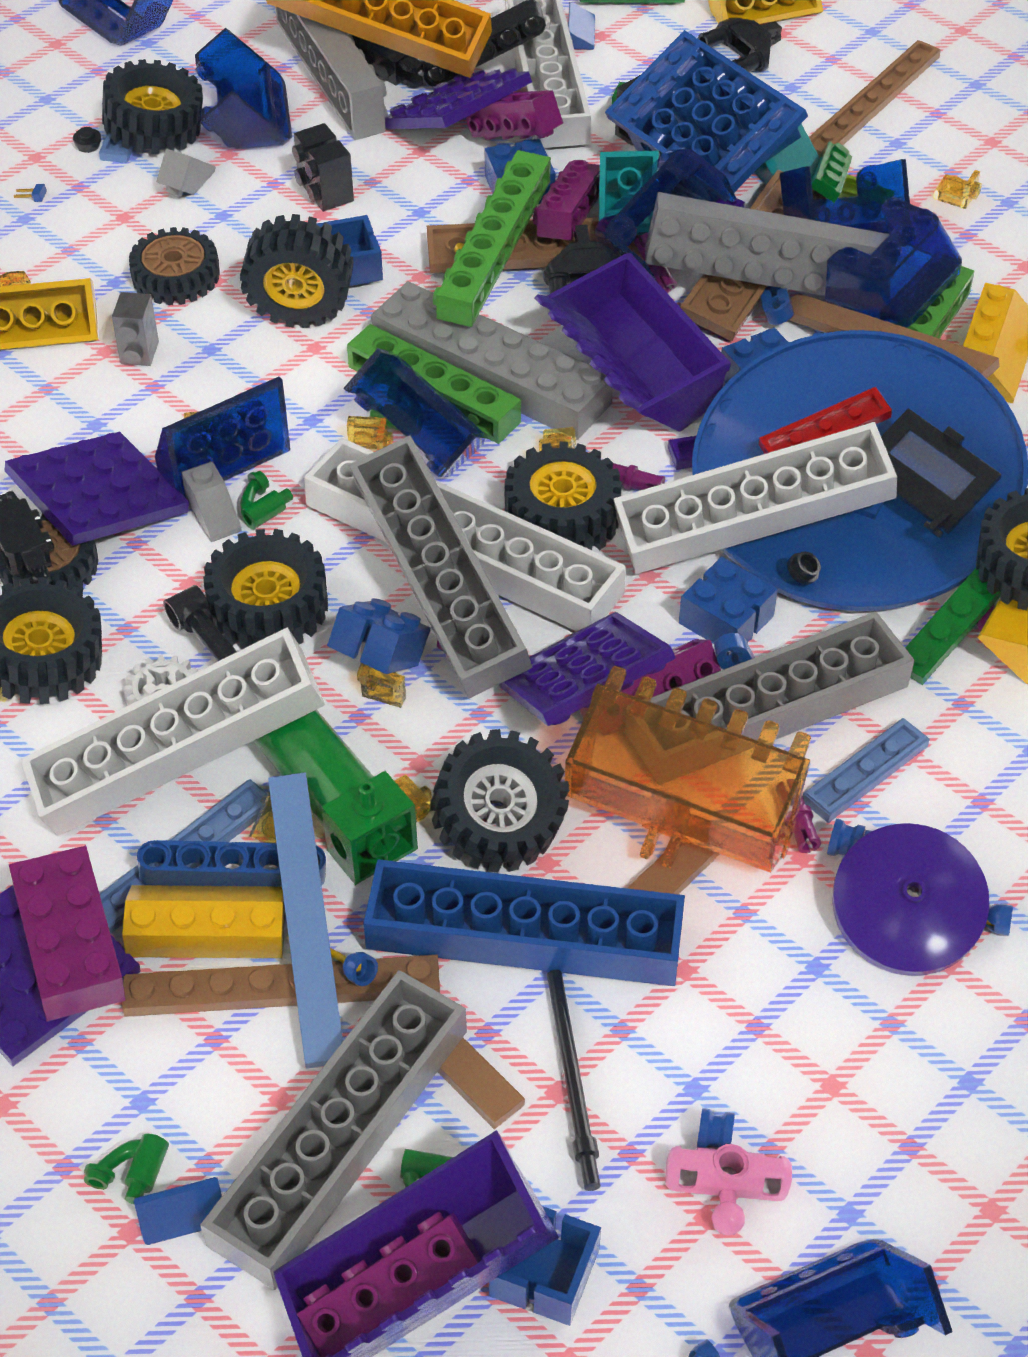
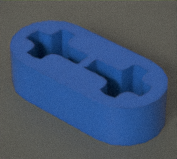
[761,286,794,325]
[714,633,755,670]

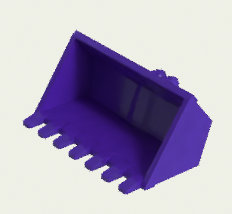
[534,253,731,432]
[273,1130,559,1357]

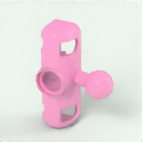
[665,1144,792,1236]

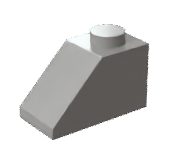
[156,149,216,197]
[181,462,242,543]

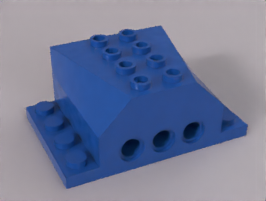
[605,30,808,202]

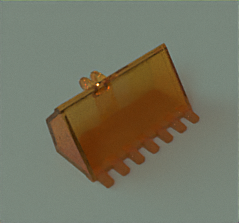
[565,666,811,873]

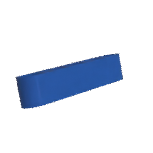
[137,840,326,887]

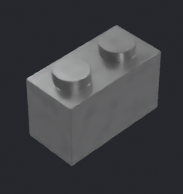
[112,292,159,366]

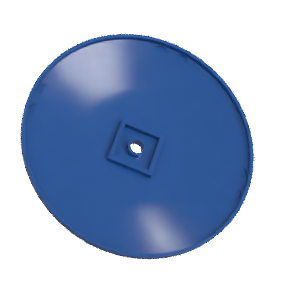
[692,330,1028,611]

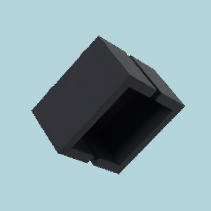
[292,123,354,212]

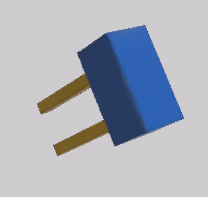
[13,183,47,202]

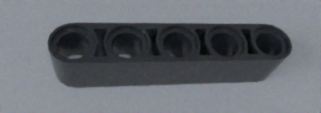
[420,0,546,86]

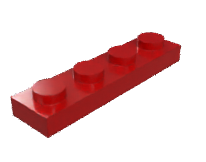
[759,387,892,454]

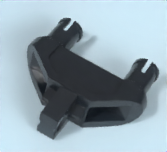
[698,18,782,72]
[543,225,621,294]

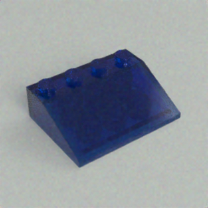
[155,376,291,498]

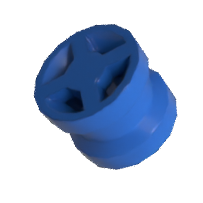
[827,818,866,856]
[697,1108,735,1148]

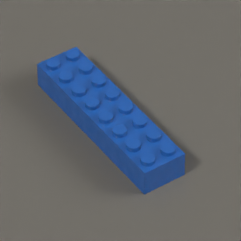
[363,859,685,986]

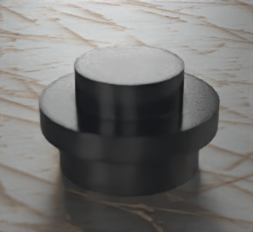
[73,127,102,153]
[787,551,821,585]

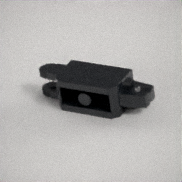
[352,35,423,88]
[0,490,54,584]

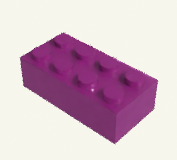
[8,845,126,1022]

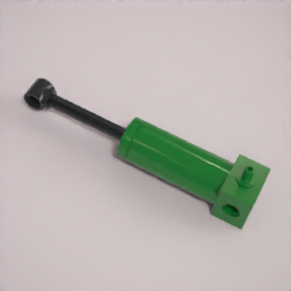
[163,585,418,886]

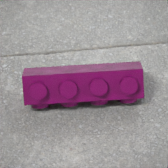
[466,90,563,140]
[533,160,600,240]
[580,639,721,737]
[297,1211,481,1357]

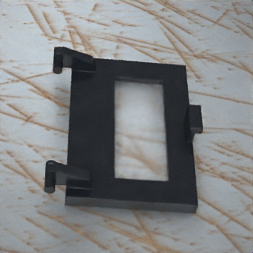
[881,408,1001,538]

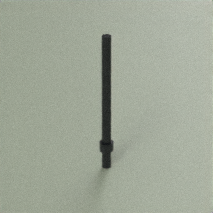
[547,970,601,1191]

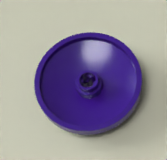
[832,823,989,976]

